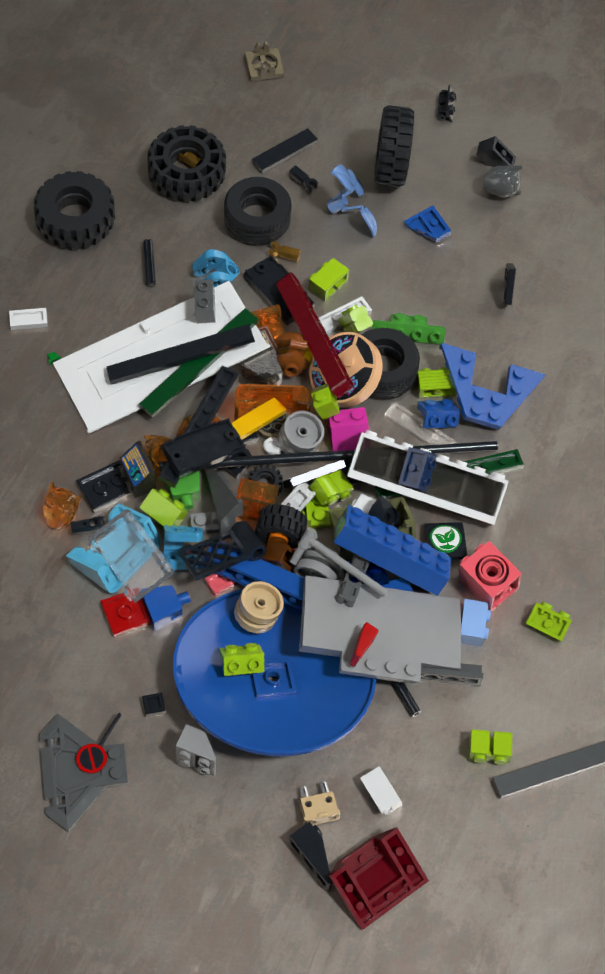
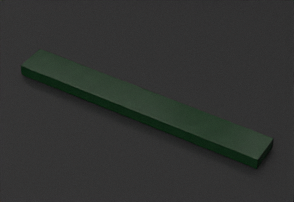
[139,308,259,418]
[374,449,524,500]

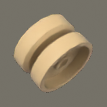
[234,581,284,634]

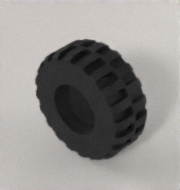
[374,105,414,187]
[147,125,226,202]
[34,171,115,250]

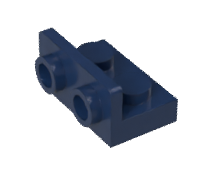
[398,447,436,492]

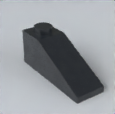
[289,821,332,892]

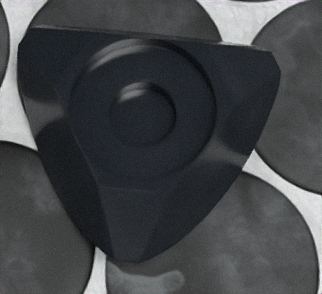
[368,496,400,527]

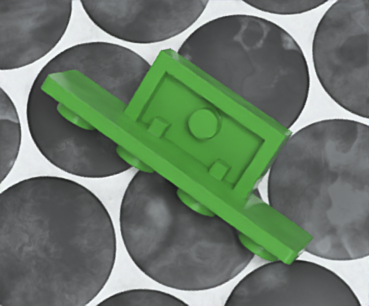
[372,313,446,344]

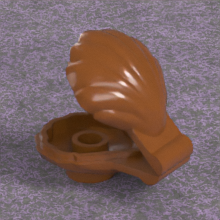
[274,331,309,377]

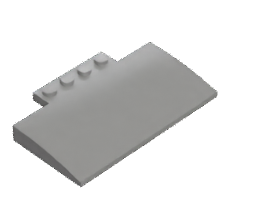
[299,575,461,685]

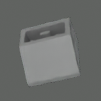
[176,724,216,776]

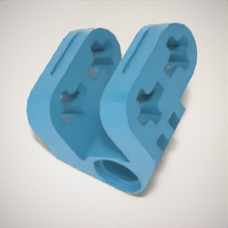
[192,249,239,287]
[164,525,203,570]

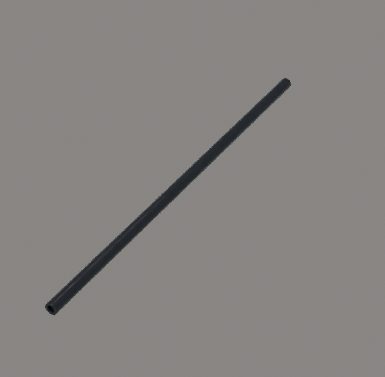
[159,441,498,471]

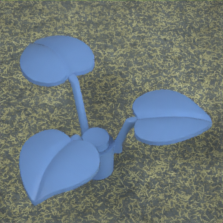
[327,165,377,238]

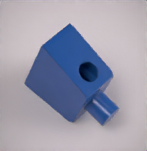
[141,585,191,631]

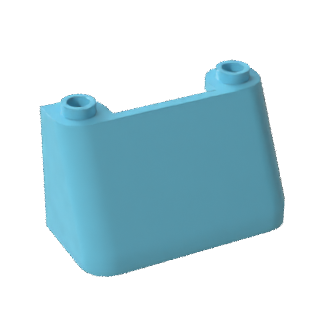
[66,503,161,593]

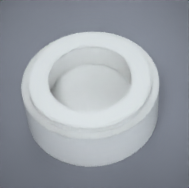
[263,437,282,455]

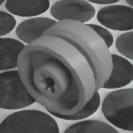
[278,411,324,454]
[294,547,342,580]

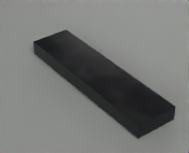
[252,128,318,174]

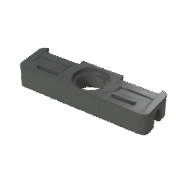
[336,553,370,607]

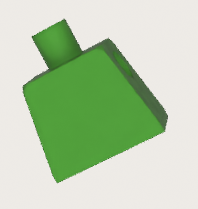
[165,471,200,511]

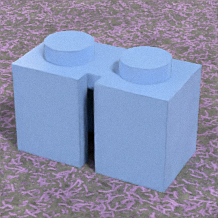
[461,599,491,646]

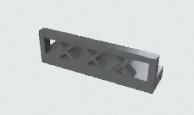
[421,663,484,687]

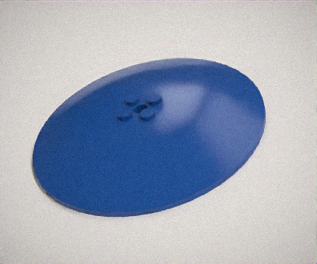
[173,589,376,756]

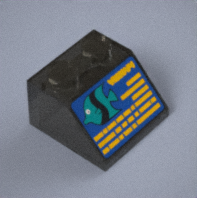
[118,441,156,498]

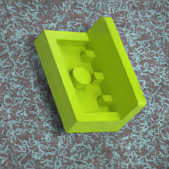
[219,643,264,676]

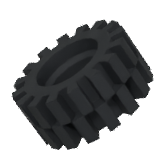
[248,464,283,502]

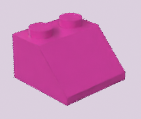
[326,407,370,451]

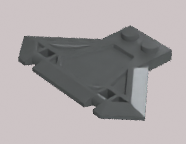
[39,714,128,831]

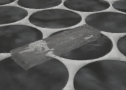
[384,402,456,456]

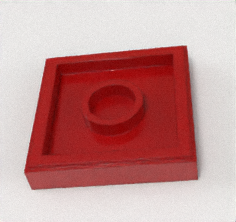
[100,588,151,637]

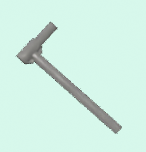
[290,527,389,597]

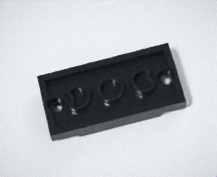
[243,255,316,325]
[160,418,246,479]

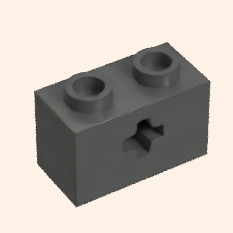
[194,279,216,324]

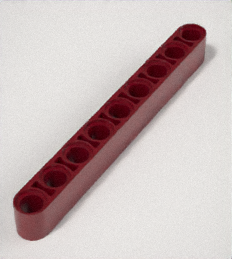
[276,272,354,398]

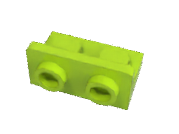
[302,491,330,529]
[526,601,573,642]

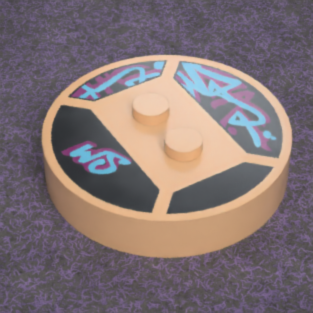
[309,332,383,408]

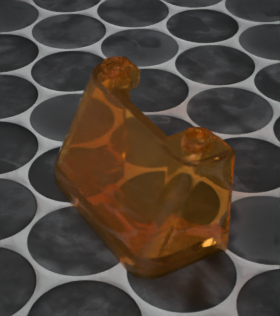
[234,384,311,421]

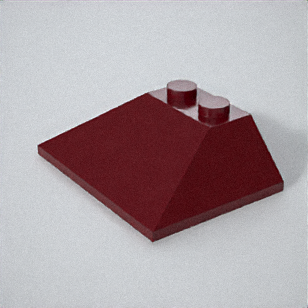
[329,827,429,930]

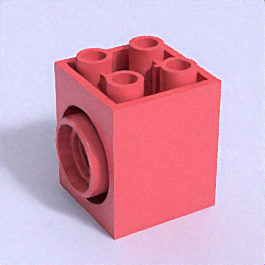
[458,541,522,611]

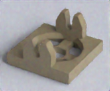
[245,41,284,81]

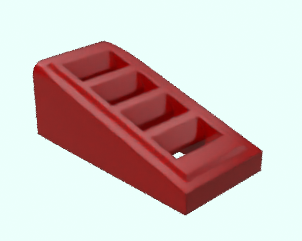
[350,622,379,667]

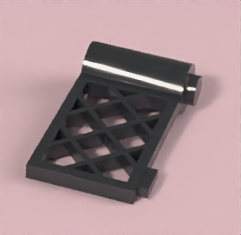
[178,521,267,581]

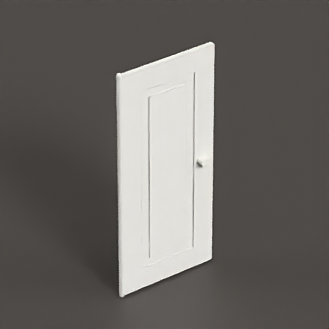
[53,281,270,433]

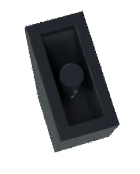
[476,136,516,167]

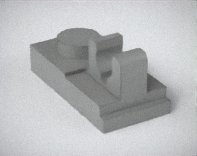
[190,512,220,533]

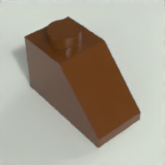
[261,541,301,573]

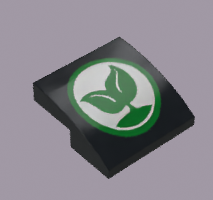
[424,522,467,560]

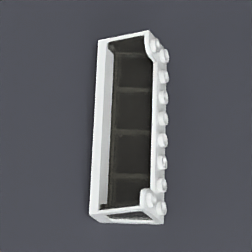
[347,430,509,525]

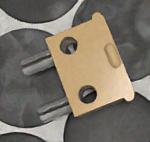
[300,782,341,826]

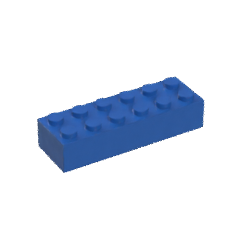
[334,505,451,596]

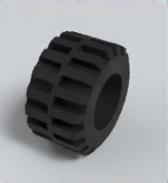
[255,504,308,549]

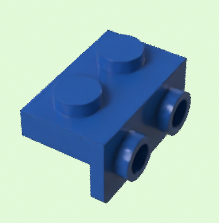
[417,399,461,428]

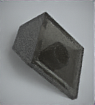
[239,346,283,390]

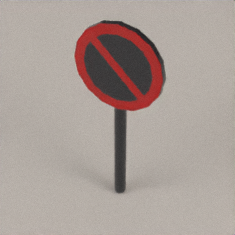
[76,713,122,774]

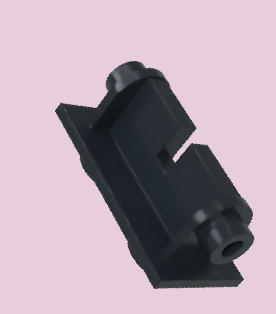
[437,85,457,122]

